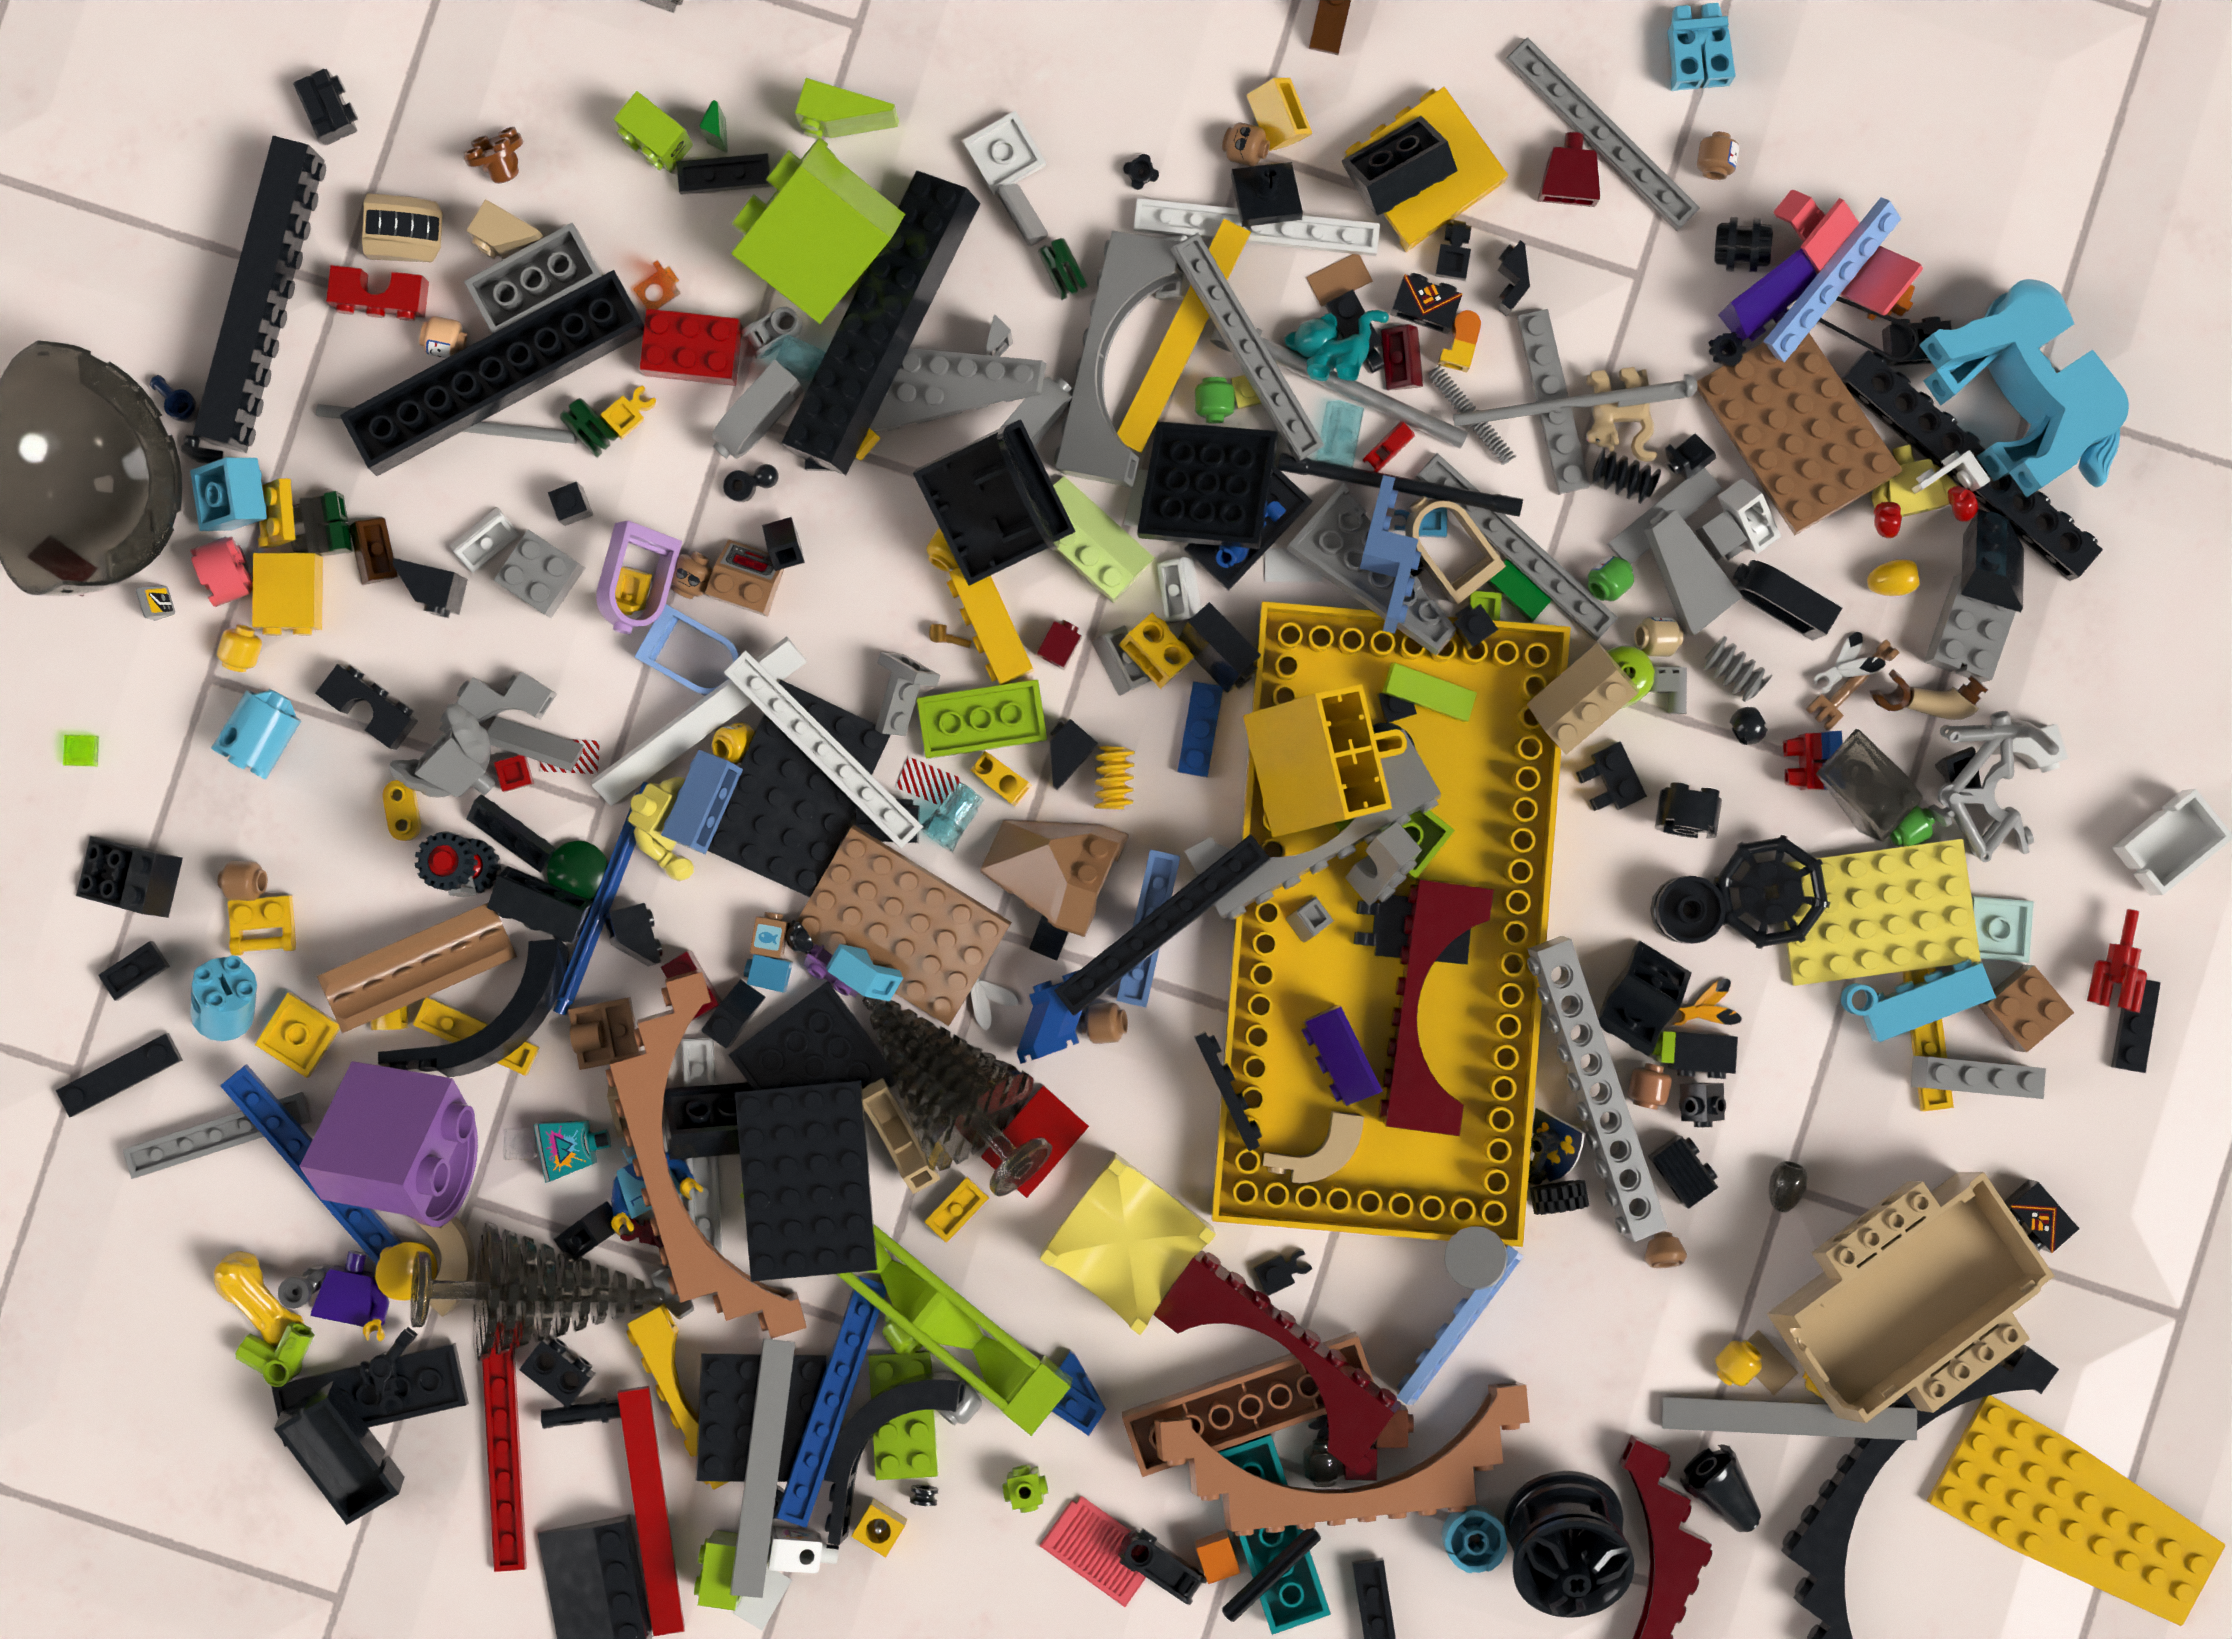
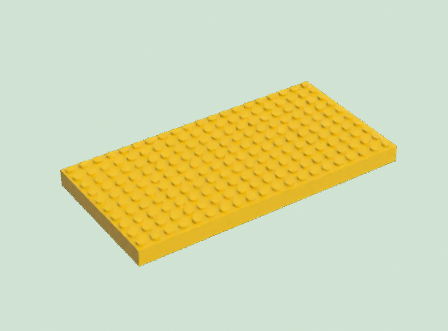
[1211,601,1571,1247]

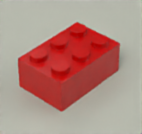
[640,309,743,386]

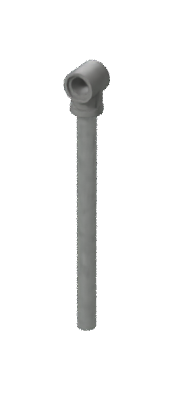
[1210,327,1468,449]

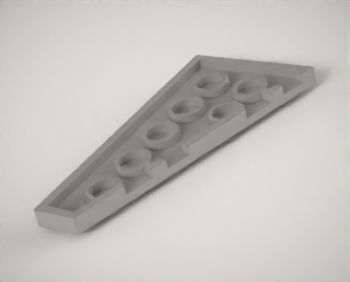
[870,348,1047,432]
[1287,483,1456,656]

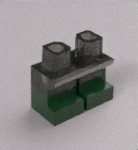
[291,491,353,556]

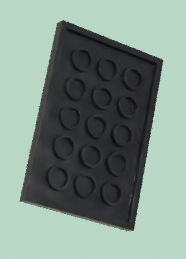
[707,679,890,897]
[735,1081,878,1282]

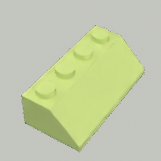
[1053,476,1155,603]

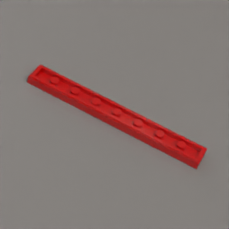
[480,1320,527,1572]
[617,1386,685,1637]

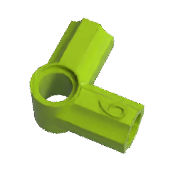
[235,1322,315,1387]

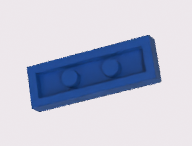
[1177,681,1223,778]

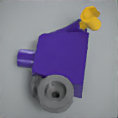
[278,1251,390,1341]

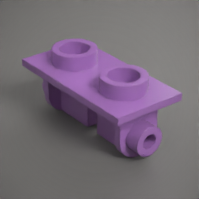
[803,944,858,998]

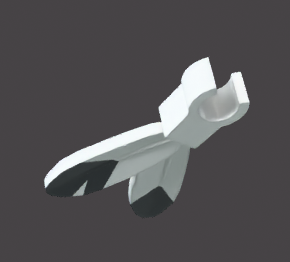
[1813,632,1886,694]

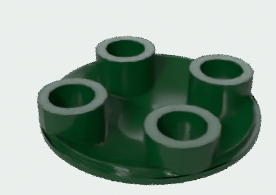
[547,841,608,900]

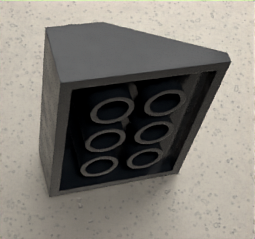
[537,1514,653,1639]

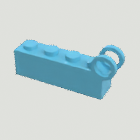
[1840,959,1996,1042]

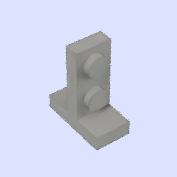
[875,652,940,736]

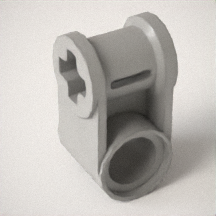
[741,307,802,359]

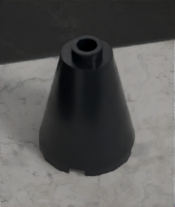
[1680,1444,1761,1532]

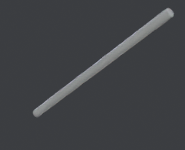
[316,404,576,444]

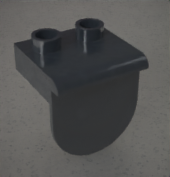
[913,419,1076,586]

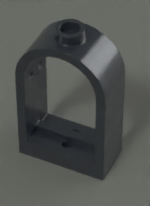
[1732,560,1843,641]

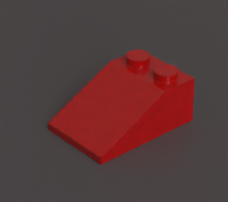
[981,1085,1089,1198]

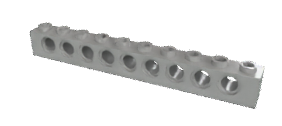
[1527,936,1668,1242]

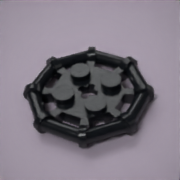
[1713,835,1830,949]

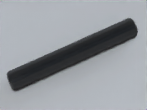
[1222,1528,1321,1622]

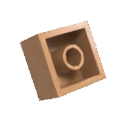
[1978,964,2074,1052]

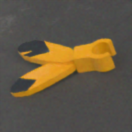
[1672,979,1742,1026]

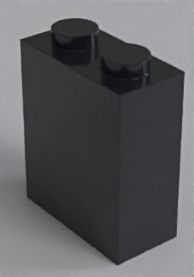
[1178,602,1261,693]

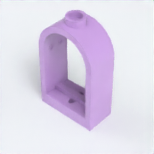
[596,521,682,635]

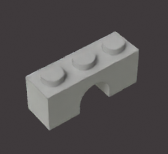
[1345,821,1422,906]

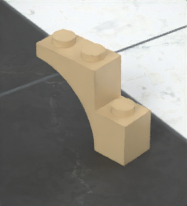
[862,1078,940,1194]

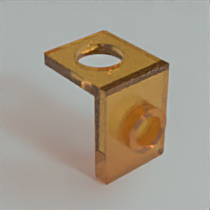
[633,260,681,310]

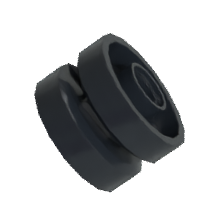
[1650,876,1726,944]

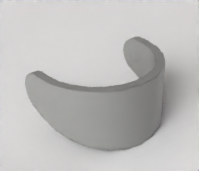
[651,1265,694,1319]

